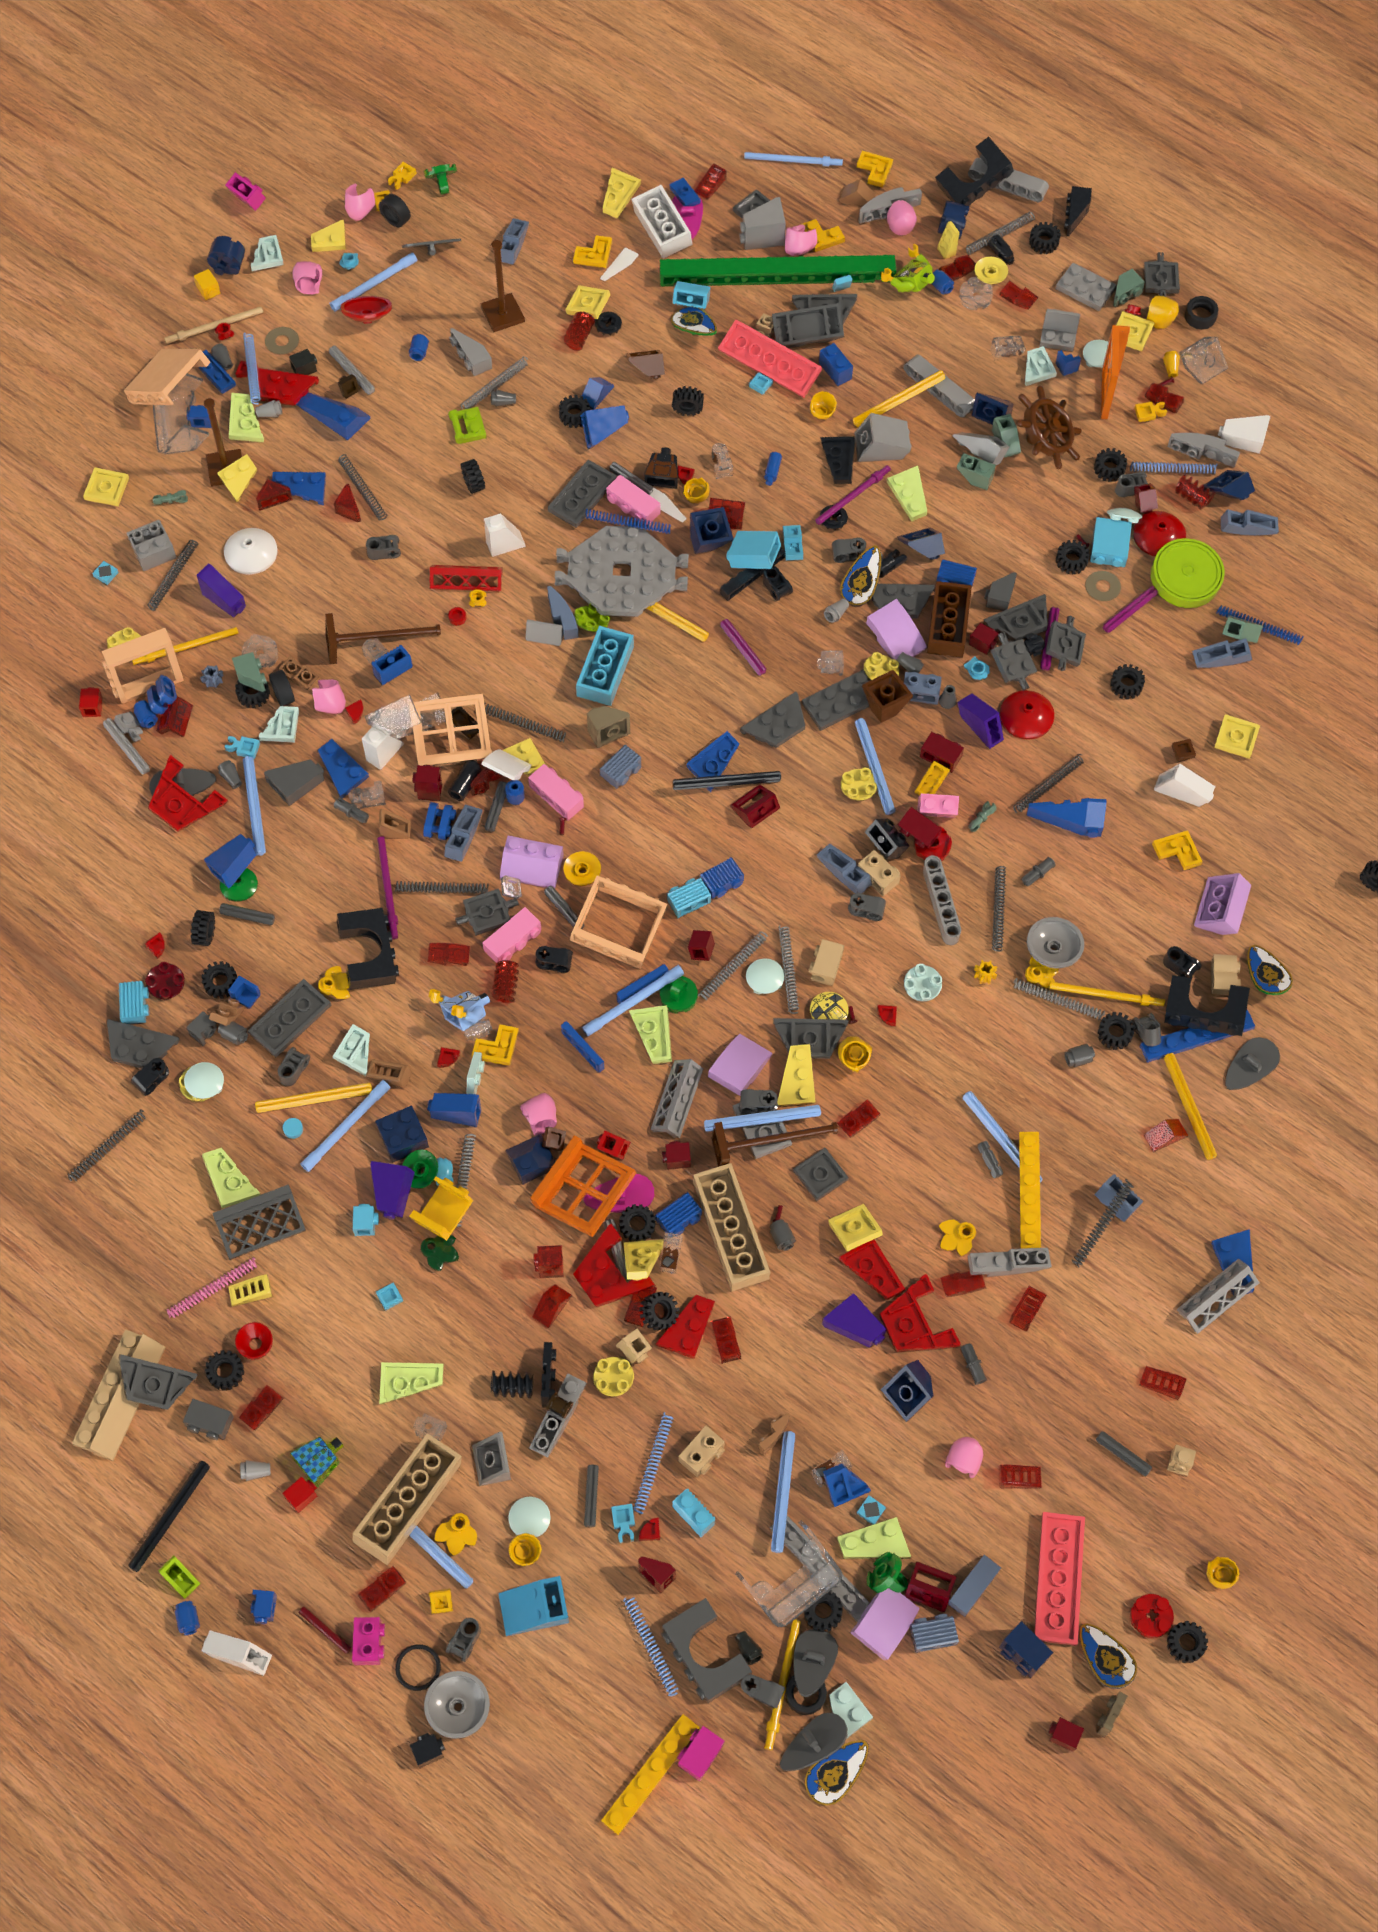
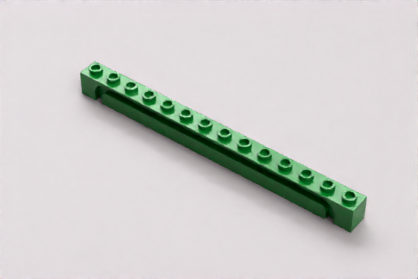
[660,255,896,287]

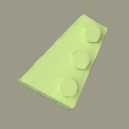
[229,393,264,442]
[887,466,927,522]
[629,1005,672,1064]
[202,1148,260,1208]
[379,1362,444,1405]
[837,1517,911,1559]

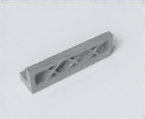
[651,1059,703,1138]
[1177,1259,1260,1334]

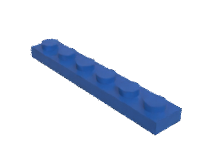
[1140,1010,1255,1063]

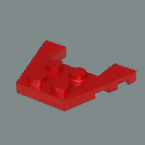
[148,755,228,832]
[573,1224,656,1307]
[879,1274,961,1352]

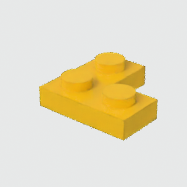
[857,151,893,188]
[801,219,845,252]
[573,235,612,268]
[1152,830,1202,870]
[472,1024,519,1066]

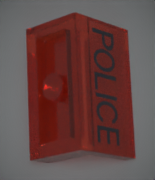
[156,696,193,737]

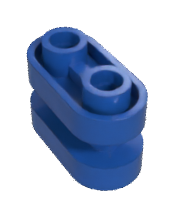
[147,675,177,714]
[423,802,456,840]

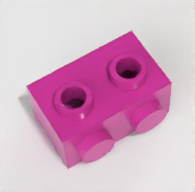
[225,172,266,211]
[352,1617,385,1665]
[677,1726,725,1781]

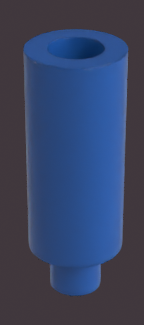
[764,452,782,486]

